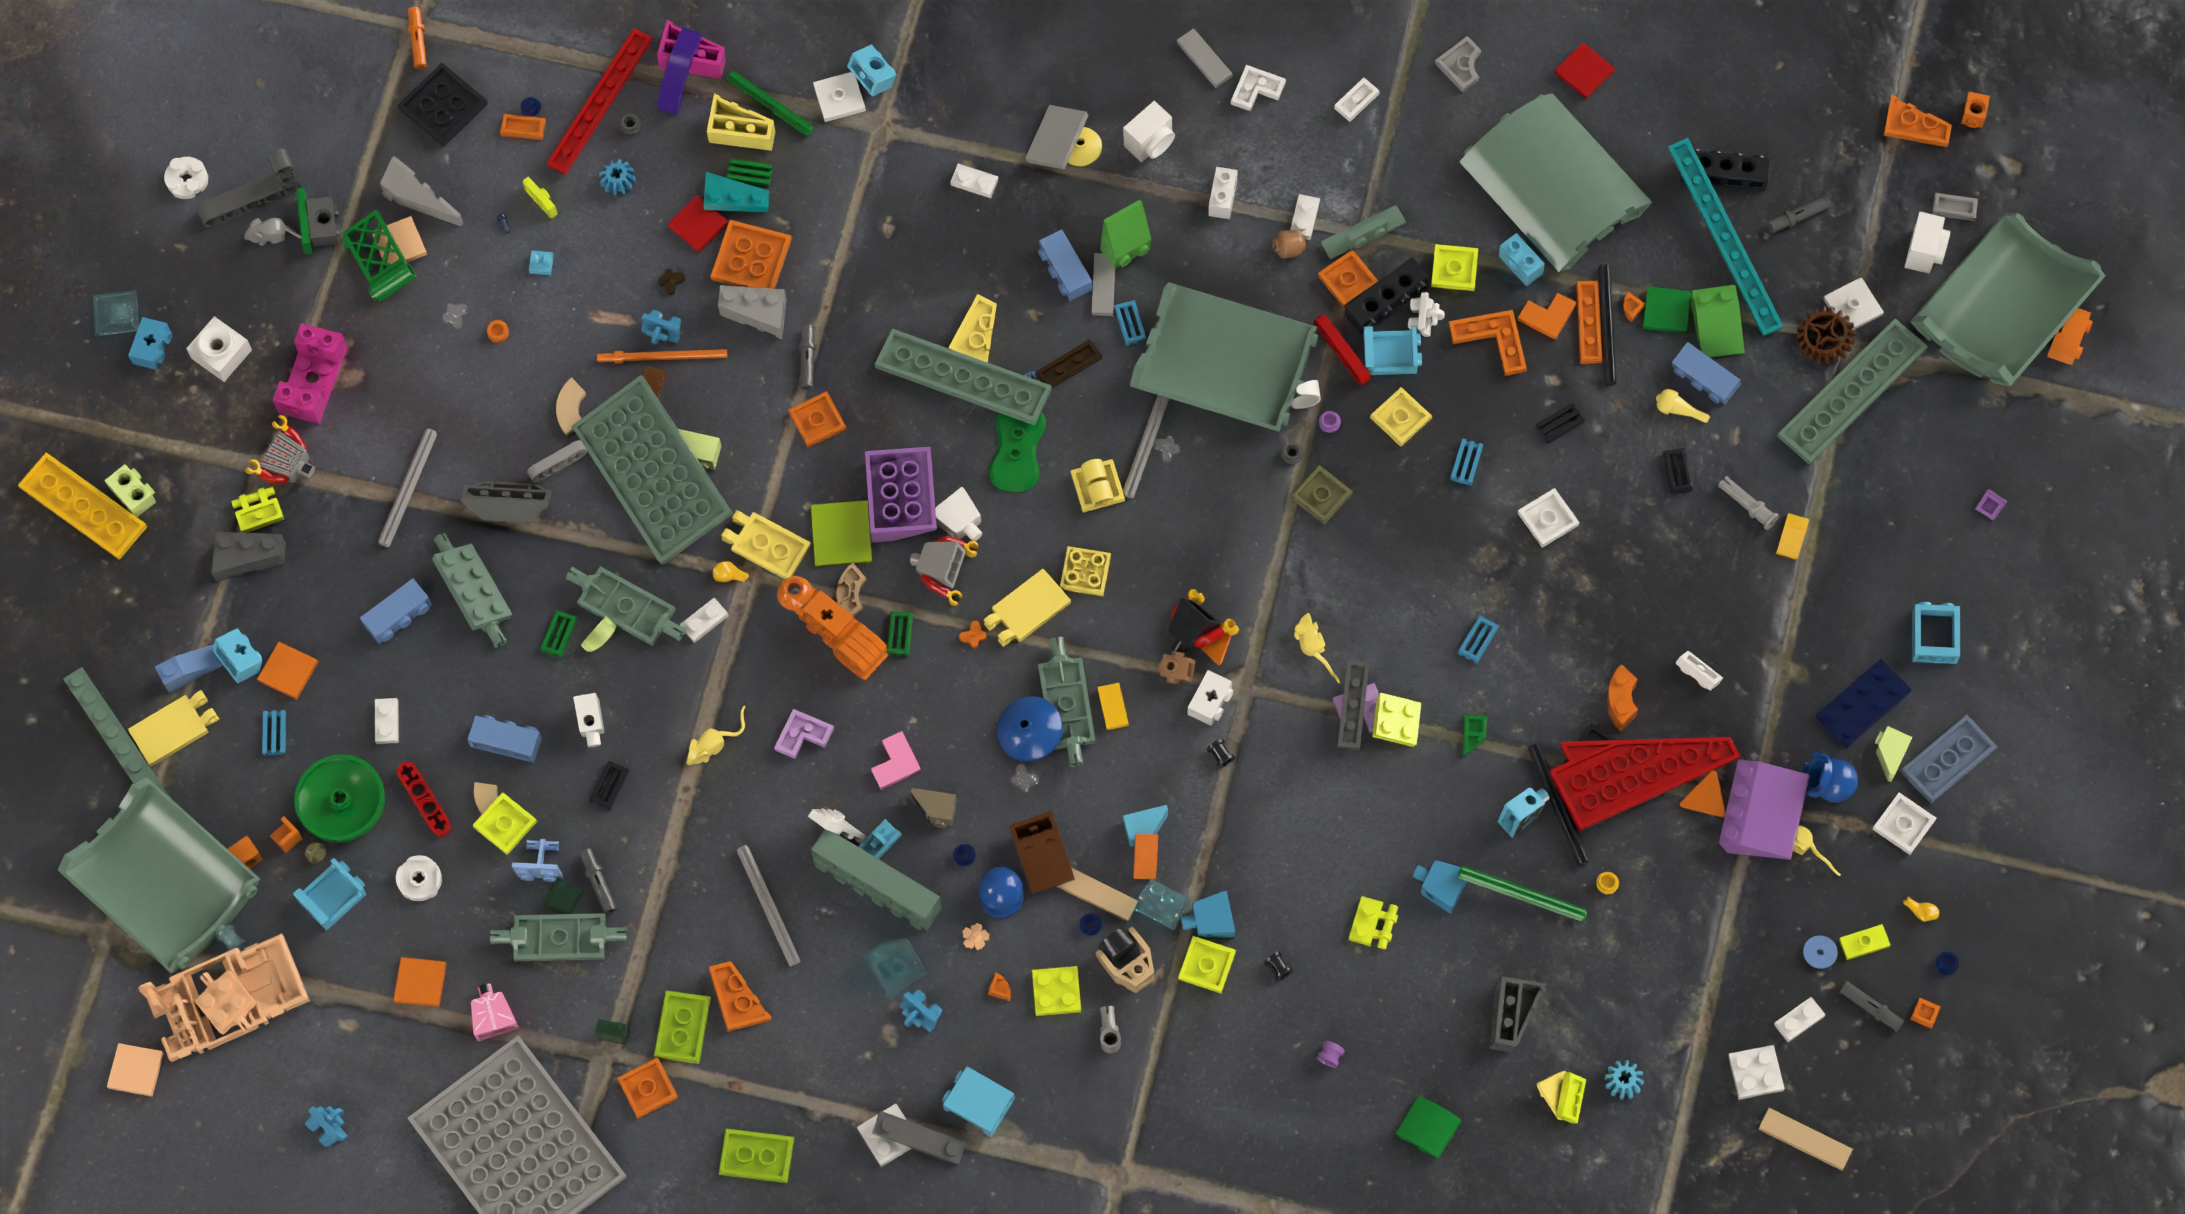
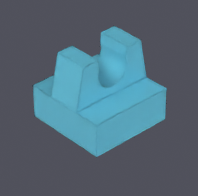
[529,251,554,275]

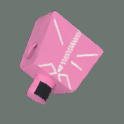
[471,984,519,1042]

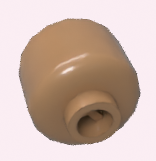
[1272,230,1306,259]

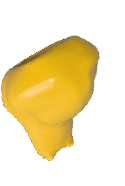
[713,561,749,582]
[1903,897,1939,922]

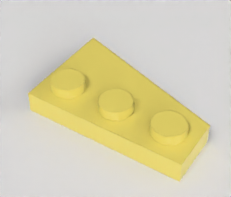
[948,294,997,363]

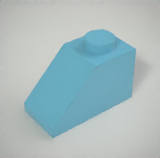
[1123,805,1168,847]

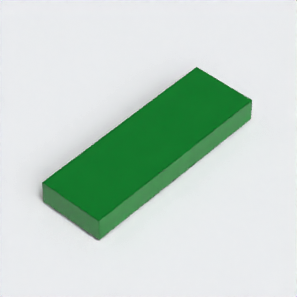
[296,187,312,254]

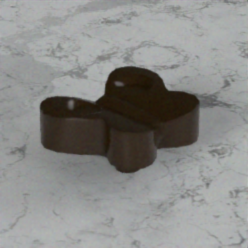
[658,269,685,295]

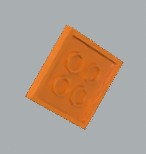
[710,220,792,289]

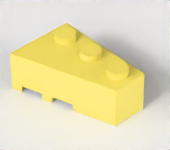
[707,93,776,151]

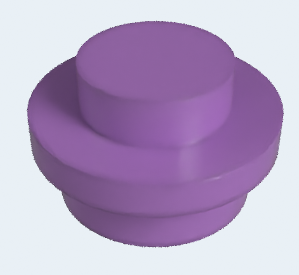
[1319,411,1341,433]

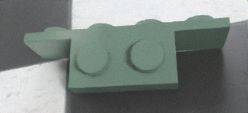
[1321,205,1406,260]

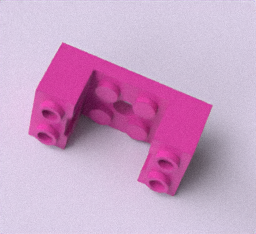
[273,323,348,424]

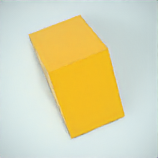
[1776,513,1809,560]

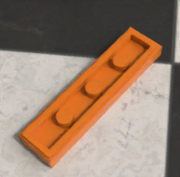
[1576,281,1602,364]

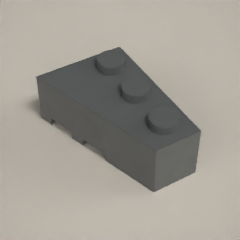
[212,532,286,582]
[1489,976,1546,1052]

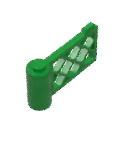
[340,210,417,302]

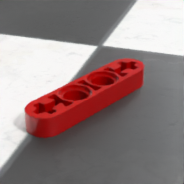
[1314,314,1371,386]
[397,761,452,838]

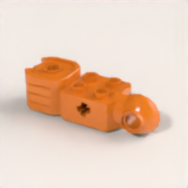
[777,576,888,680]

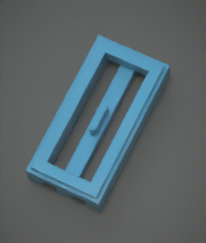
[1114,300,1147,346]
[1450,438,1483,486]
[1458,615,1499,664]
[262,710,286,756]

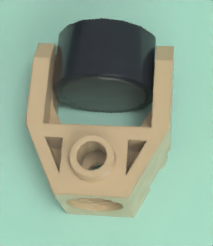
[1096,927,1155,993]

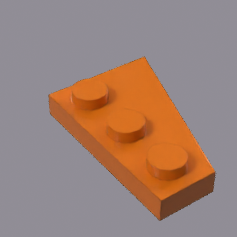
[708,961,772,1032]

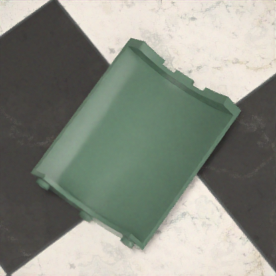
[1460,93,1652,272]
[1910,213,2105,386]
[1130,282,1318,432]
[58,777,260,973]

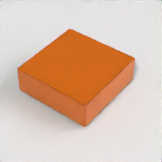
[1910,998,1941,1028]

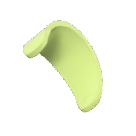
[581,616,616,652]

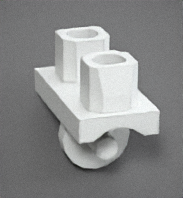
[1408,292,1445,337]

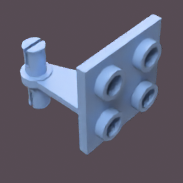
[512,839,563,882]

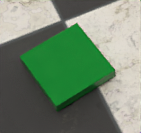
[1643,286,1691,334]

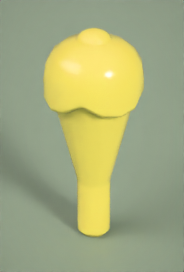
[1656,389,1710,423]

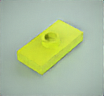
[523,176,558,219]
[1839,924,1890,960]
[1556,1072,1586,1124]

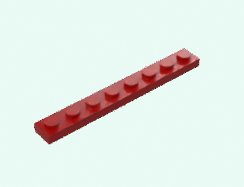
[547,28,653,176]

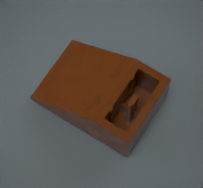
[1009,811,1075,894]

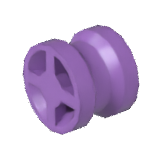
[1316,1041,1345,1068]

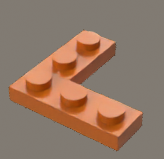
[1449,310,1527,376]

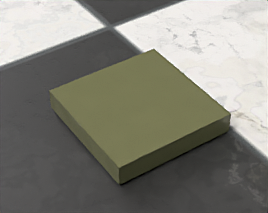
[1291,465,1353,525]

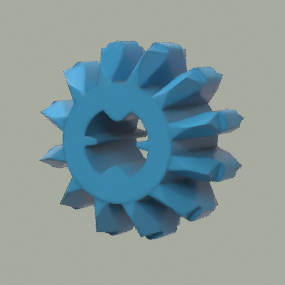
[599,159,636,196]

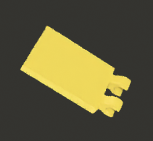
[721,510,811,579]
[984,569,1071,647]
[128,690,219,767]

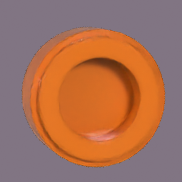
[487,320,509,343]

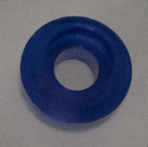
[520,97,541,117]
[953,844,976,866]
[1079,913,1102,936]

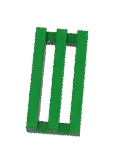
[726,159,773,187]
[540,610,578,659]
[887,611,913,657]

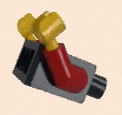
[1169,589,1239,653]

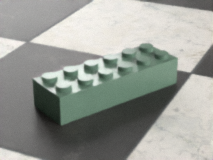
[811,829,942,931]

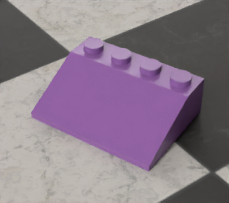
[865,447,937,542]
[1719,760,1810,860]

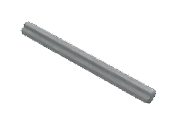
[1123,395,1170,499]
[378,429,437,547]
[737,845,800,967]

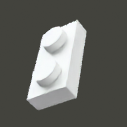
[1334,78,1379,122]
[951,164,998,198]
[1290,194,1320,240]
[680,598,729,643]
[1675,651,1723,691]
[375,698,399,744]
[1774,997,1825,1043]

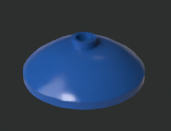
[997,696,1063,762]

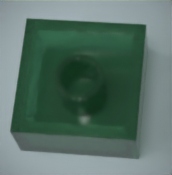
[543,877,583,914]
[595,1019,629,1045]

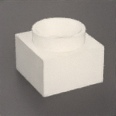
[1123,101,1175,163]
[1904,212,1950,274]
[186,316,252,382]

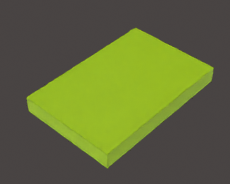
[654,991,711,1064]
[719,1129,794,1183]

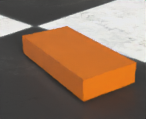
[500,114,546,141]
[1133,833,1158,879]

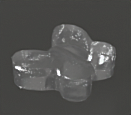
[443,303,468,329]
[1153,436,1180,463]
[1011,764,1039,792]

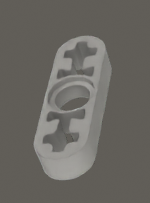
[527,440,587,483]

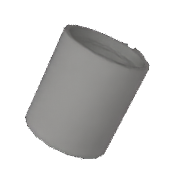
[1100,1006,1121,1054]

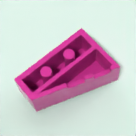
[657,20,726,79]

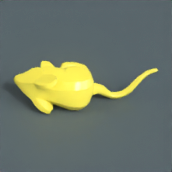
[1294,613,1340,683]
[686,705,745,765]
[1793,826,1841,876]

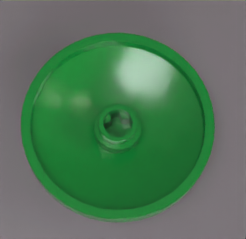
[294,754,385,843]

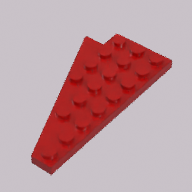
[1549,737,1741,832]

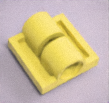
[1071,459,1125,513]

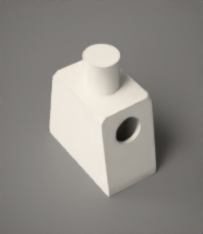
[935,487,983,541]
[573,693,604,747]

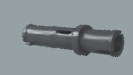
[1767,196,1831,234]
[799,324,816,390]
[579,848,617,915]
[1840,981,1905,1032]

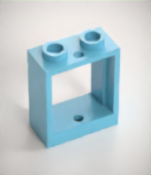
[1912,602,1960,664]

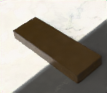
[1036,339,1102,388]

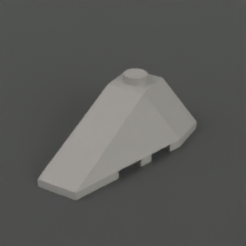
[380,156,464,226]

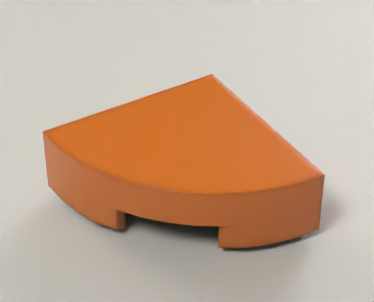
[1623,292,1645,322]
[988,972,1011,1002]

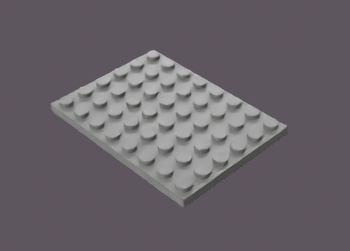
[407,1035,627,1214]

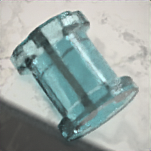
[217,925,247,951]

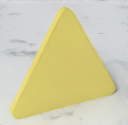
[1537,1071,1566,1120]

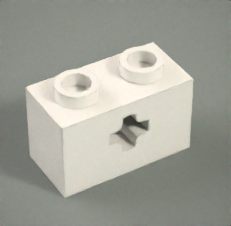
[1209,167,1238,219]
[1188,670,1234,726]

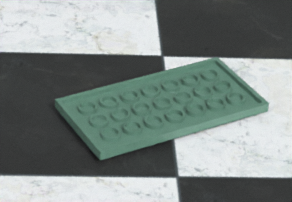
[572,375,733,565]

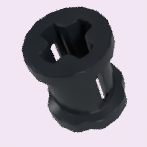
[1207,739,1235,768]
[1264,951,1293,982]

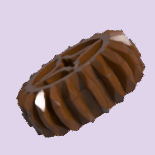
[1796,306,1856,365]

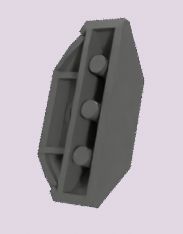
[461,481,552,523]

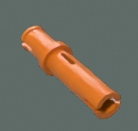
[407,7,427,70]

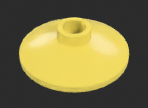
[1068,127,1102,167]

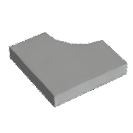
[1435,36,1481,93]

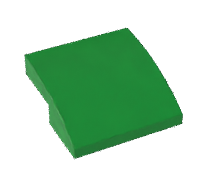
[1396,1096,1462,1159]

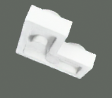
[1231,65,1286,111]

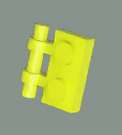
[231,486,284,533]
[1349,896,1398,949]

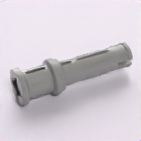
[1718,476,1779,530]

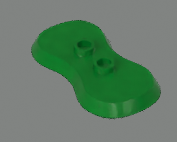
[988,411,1046,492]

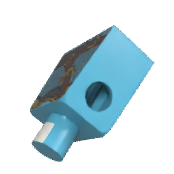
[1497,788,1549,838]

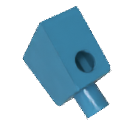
[1413,860,1467,914]
[1181,891,1235,939]

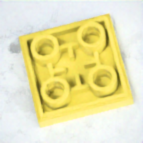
[1060,546,1111,596]

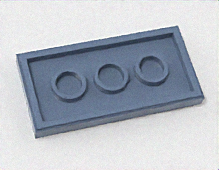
[1900,714,1998,804]

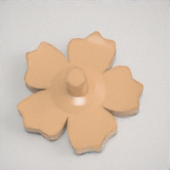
[962,923,990,951]

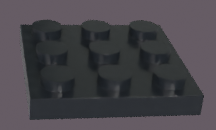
[397,63,488,147]

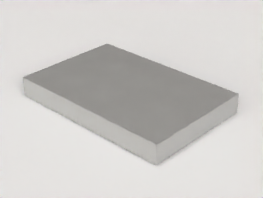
[1025,105,1089,169]

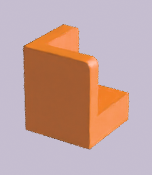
[270,816,303,853]

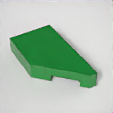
[1463,715,1487,756]

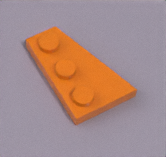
[1884,94,1952,147]

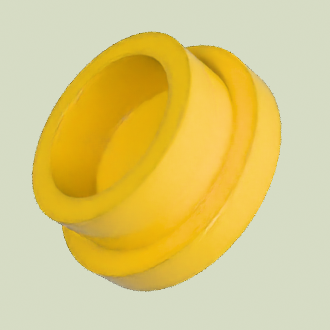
[1596,872,1619,894]

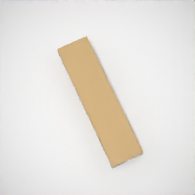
[1056,868,1138,922]
[1758,1108,1853,1171]

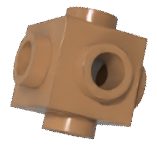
[1159,651,1196,684]

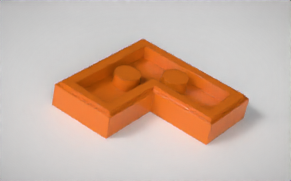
[1518,293,1577,340]

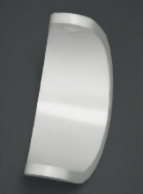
[1292,380,1321,409]

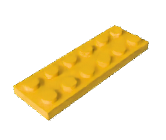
[18,453,147,560]

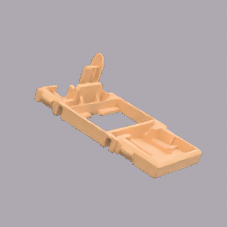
[138,933,310,1062]

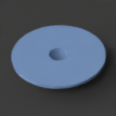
[1803,936,1838,969]

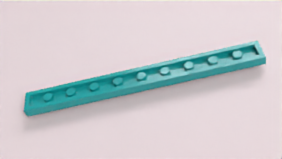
[1668,138,1783,337]

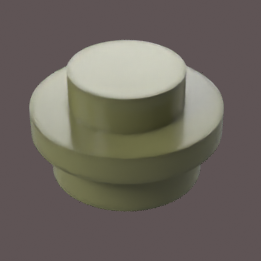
[305,842,326,864]

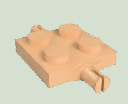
[194,970,257,1035]

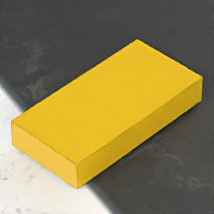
[1097,683,1129,731]

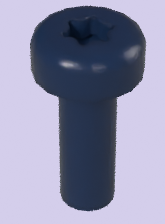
[496,213,510,233]

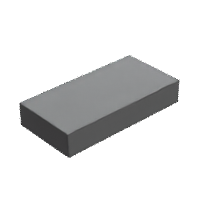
[1932,193,1978,221]

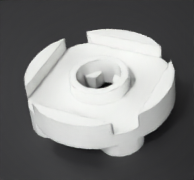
[164,157,208,199]
[396,855,442,901]

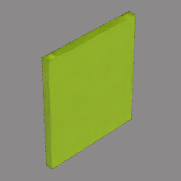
[811,500,872,567]

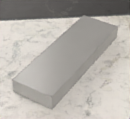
[1177,28,1232,89]
[1092,253,1115,316]

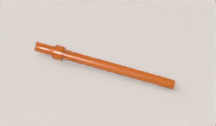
[597,349,728,364]

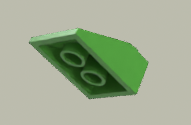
[1100,200,1151,269]
[1690,285,1745,359]

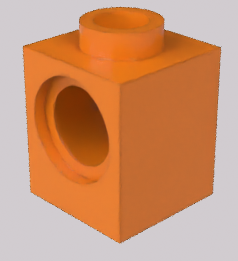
[1961,92,1990,128]
[228,836,263,869]

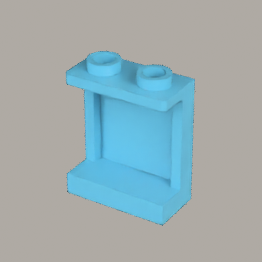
[1363,326,1422,375]
[293,858,367,931]
[942,1067,1015,1137]

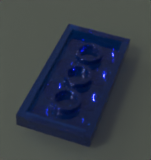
[1816,659,1912,749]

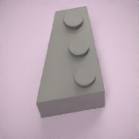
[718,285,787,339]

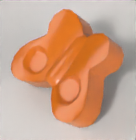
[959,621,987,649]

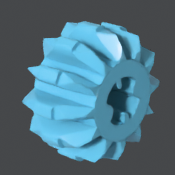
[1604,1060,1644,1100]

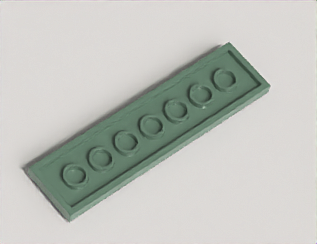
[1777,319,1928,465]
[875,329,1052,425]

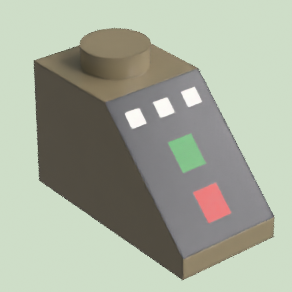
[911,788,957,828]

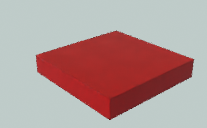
[1554,42,1615,99]
[667,195,728,253]

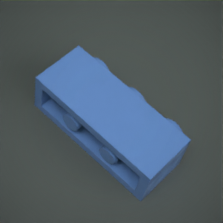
[1038,230,1093,301]
[1672,342,1741,405]
[360,578,432,644]
[468,715,542,763]

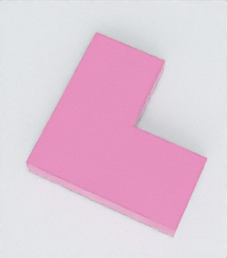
[871,731,921,790]

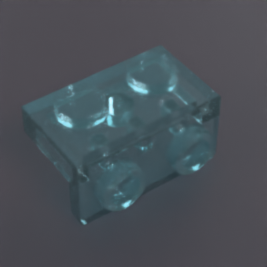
[1135,879,1191,930]

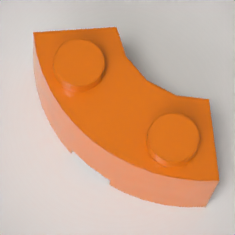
[2047,308,2093,365]
[1607,664,1638,732]

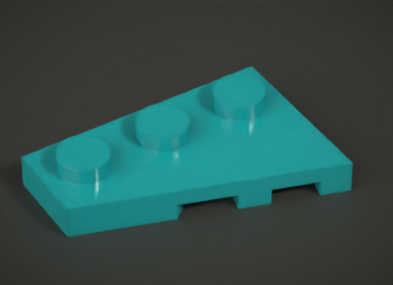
[704,172,769,213]

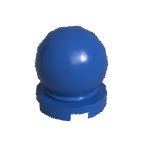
[1801,752,1858,803]
[978,867,1024,919]

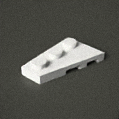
[808,808,867,843]

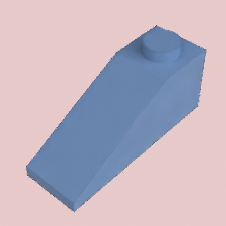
[155,644,223,694]

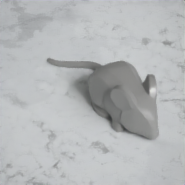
[244,218,301,246]

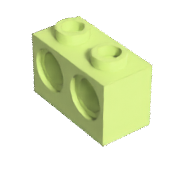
[105,464,156,517]

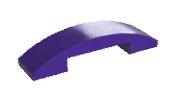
[657,27,703,115]

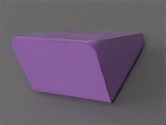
[1975,490,2007,521]

